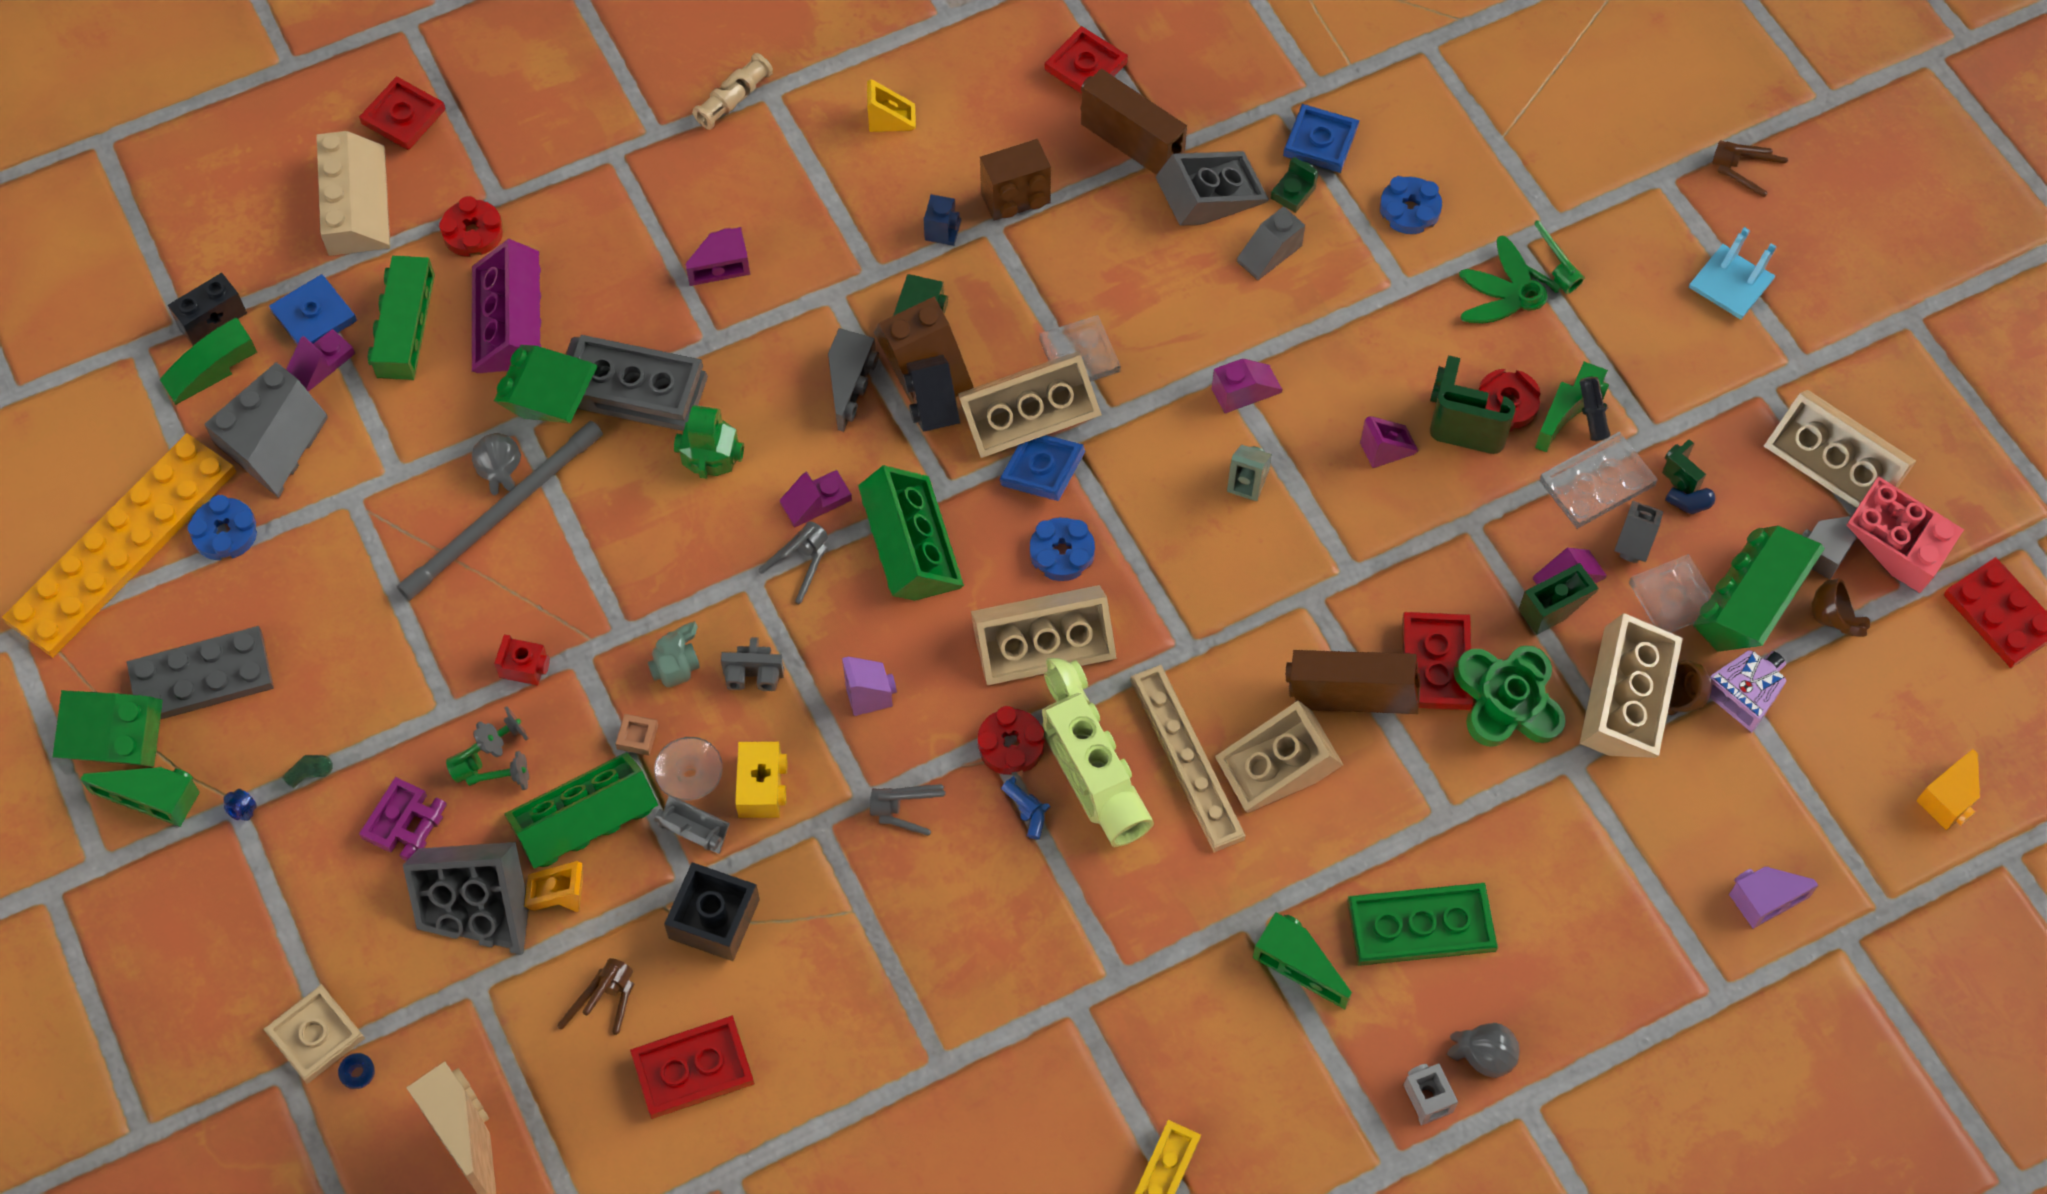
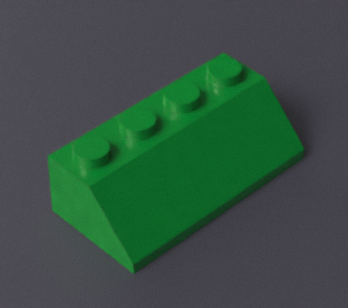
[858,465,964,601]
[1693,525,1825,652]
[504,752,659,869]

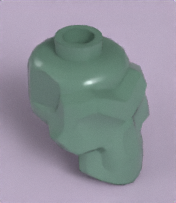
[648,621,700,688]

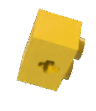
[736,742,788,818]

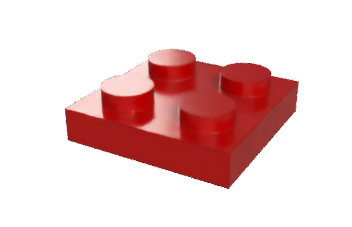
[1045,26,1128,94]
[359,76,446,151]

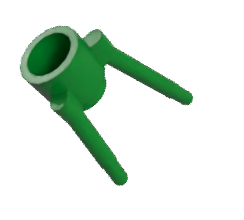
[1527,220,1585,294]

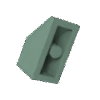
[1227,444,1272,501]

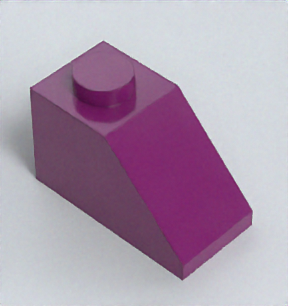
[685,227,750,286]
[1211,358,1283,413]

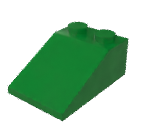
[494,345,597,423]
[52,690,163,767]

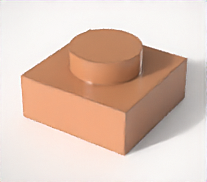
[615,714,659,756]

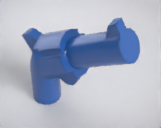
[1001,776,1051,840]

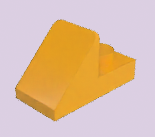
[524,861,583,912]

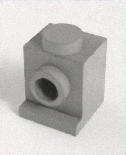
[1403,1063,1458,1126]

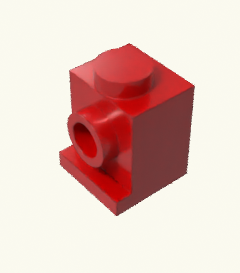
[494,634,550,686]

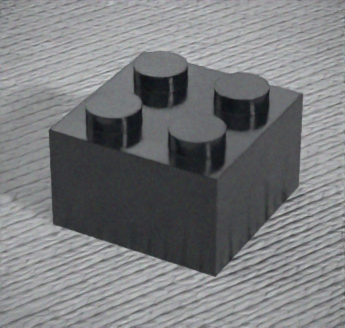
[664,862,760,961]

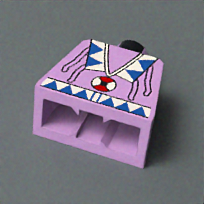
[1710,650,1786,733]

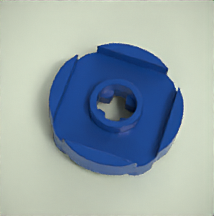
[1380,176,1442,234]
[188,495,257,560]
[1030,517,1095,581]

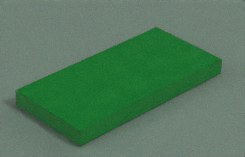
[1347,883,1498,966]

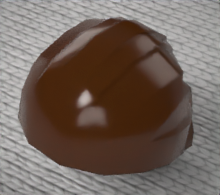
[1812,579,1870,637]
[1667,660,1712,716]

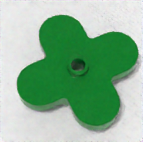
[1454,646,1566,747]

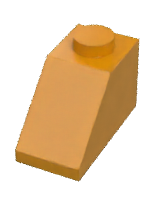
[1916,749,1980,830]

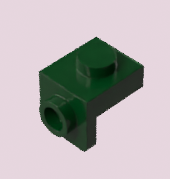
[1662,439,1706,494]

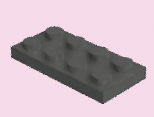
[127,626,274,720]

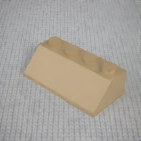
[317,131,391,256]
[958,351,1102,458]
[1764,390,1916,508]
[971,585,1117,685]
[1579,613,1683,758]

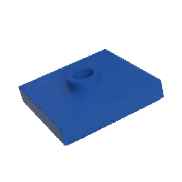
[1283,104,1360,173]
[269,274,357,345]
[999,435,1085,501]

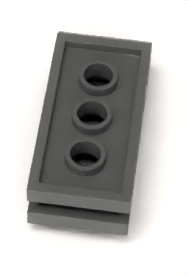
[566,335,708,431]

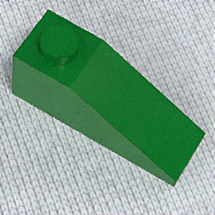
[80,767,200,827]
[1253,912,1352,1010]

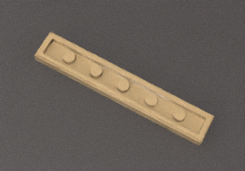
[1130,665,1246,852]

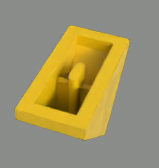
[867,79,916,132]

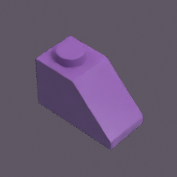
[842,656,897,716]
[1729,866,1818,929]

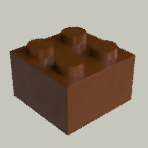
[980,139,1051,221]

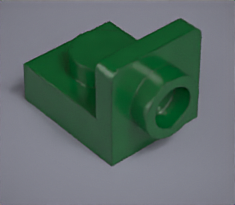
[1270,157,1318,213]

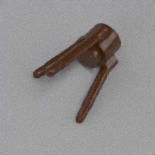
[1712,140,1788,197]
[557,958,635,1035]

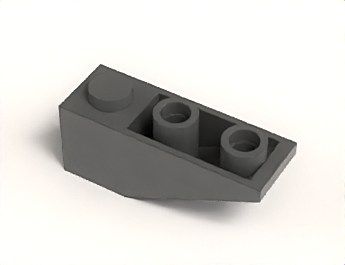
[828,328,879,432]

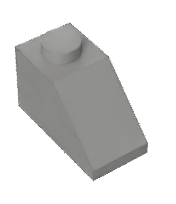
[1802,516,1857,579]

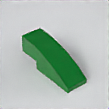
[160,317,257,405]

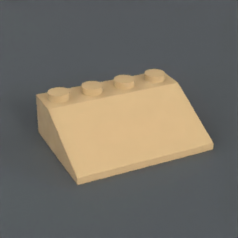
[406,1061,497,1194]

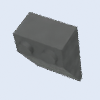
[1156,151,1269,226]

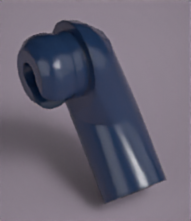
[1665,487,1716,514]

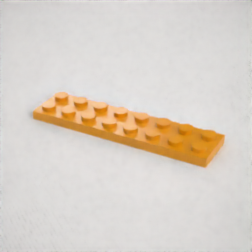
[2,433,237,658]

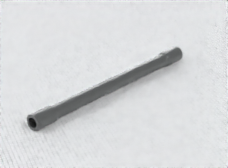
[396,421,603,601]

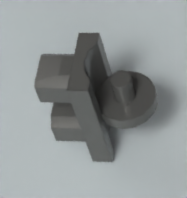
[721,637,784,691]

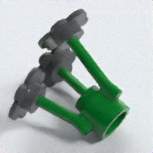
[446,706,529,790]

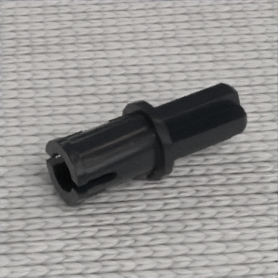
[1580,376,1611,441]

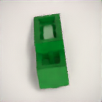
[1535,361,1609,452]

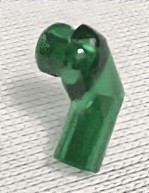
[281,755,333,789]

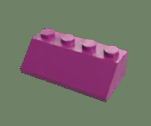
[472,238,542,373]

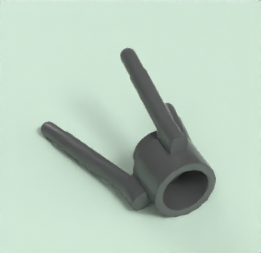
[758,521,828,604]
[870,784,946,836]

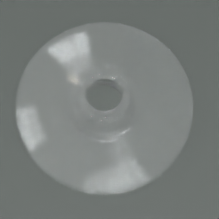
[654,737,723,801]

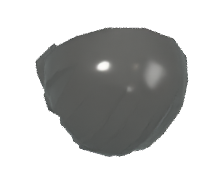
[472,433,521,496]
[1447,1022,1520,1078]

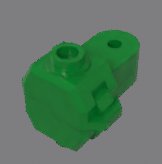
[674,405,744,479]

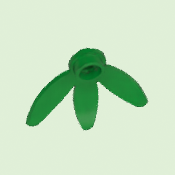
[1459,235,1548,323]

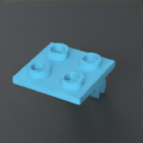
[1689,227,1777,320]

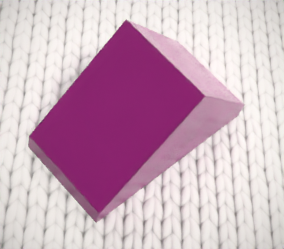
[1360,416,1419,468]
[1533,547,1607,585]

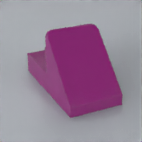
[286,329,355,392]
[780,470,852,528]

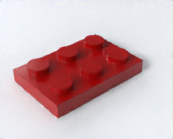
[1943,557,2047,668]
[1402,612,1473,710]
[630,1015,755,1119]

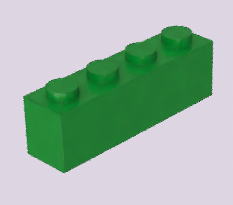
[367,255,435,380]

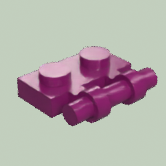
[359,777,447,861]

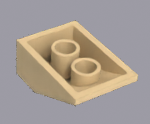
[1215,701,1343,813]

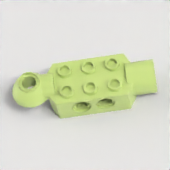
[1042,658,1154,847]

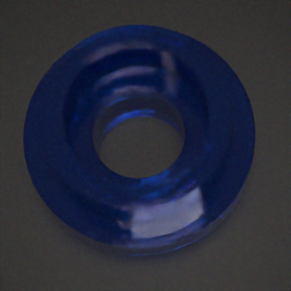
[223,789,257,821]
[338,1053,375,1089]

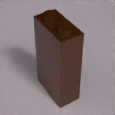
[1080,68,1187,175]
[1285,650,1421,714]

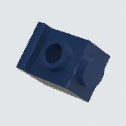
[924,194,962,246]

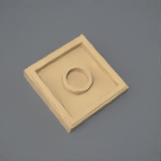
[263,984,365,1084]

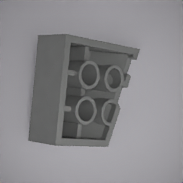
[204,362,328,498]
[403,842,529,955]

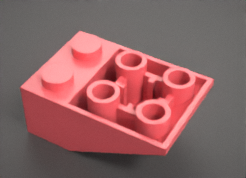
[1846,476,1964,593]

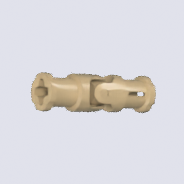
[692,53,773,130]

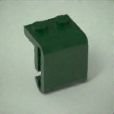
[1430,355,1515,454]

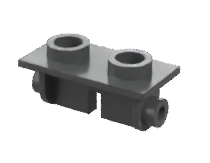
[654,795,730,854]

